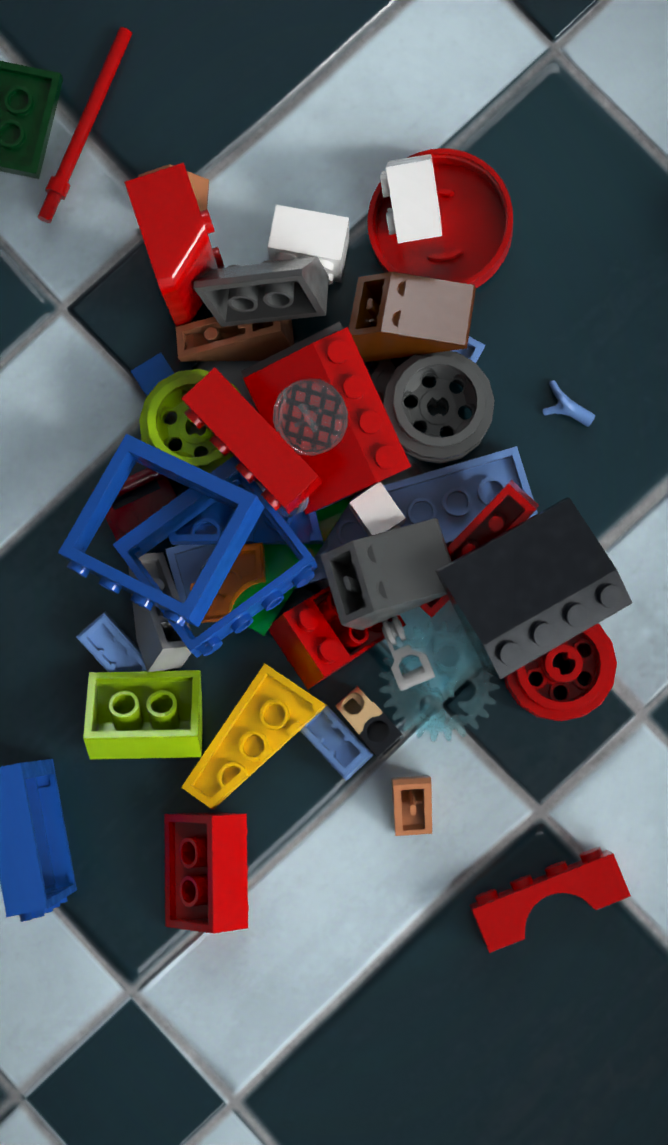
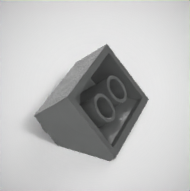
[193,256,329,327]

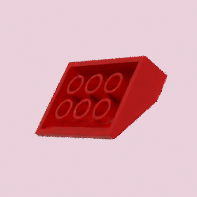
[243,327,411,515]

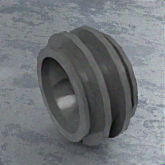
[384,351,495,464]

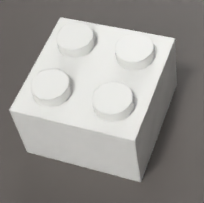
[380,154,442,243]
[268,205,349,285]

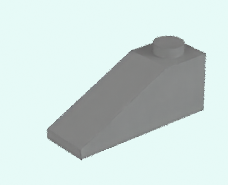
[128,552,191,672]

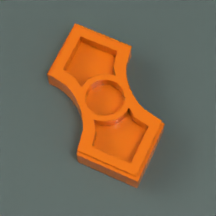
[190,543,266,623]

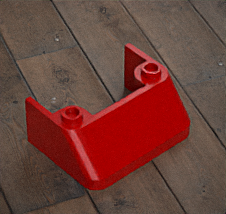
[124,162,225,327]

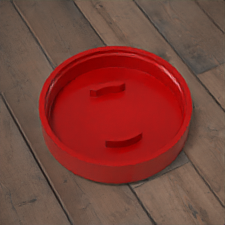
[367,148,513,288]

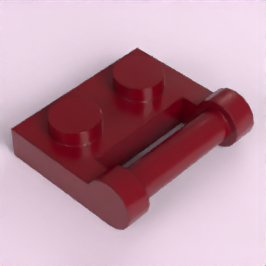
[92,468,177,541]

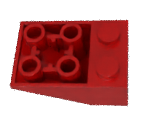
[268,586,406,689]

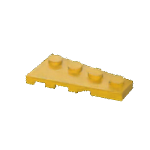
[181,663,327,809]

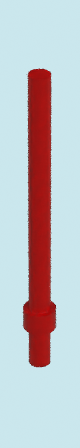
[37,27,133,223]

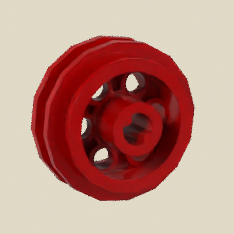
[504,623,617,721]

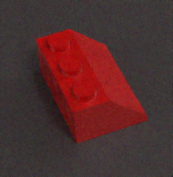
[164,812,249,933]

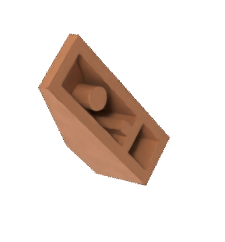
[176,317,295,362]

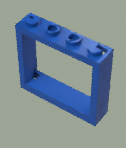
[58,434,265,628]
[113,456,318,658]
[0,759,77,922]

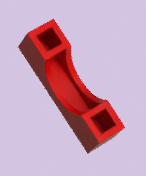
[469,847,631,953]

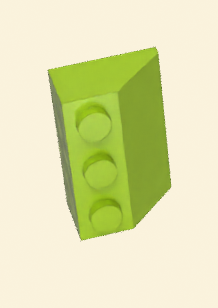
[83,670,203,760]

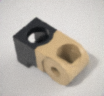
[335,686,404,759]

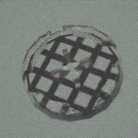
[273,378,348,456]

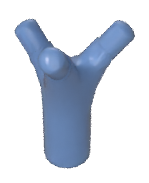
[543,380,596,427]

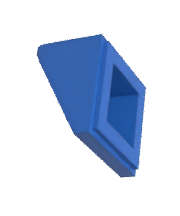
[131,352,174,397]

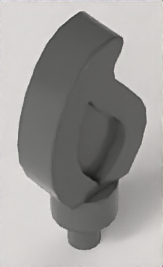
[371,359,396,405]

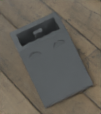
[321,518,451,630]

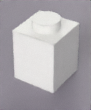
[349,482,406,536]

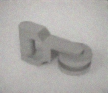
[381,616,436,691]

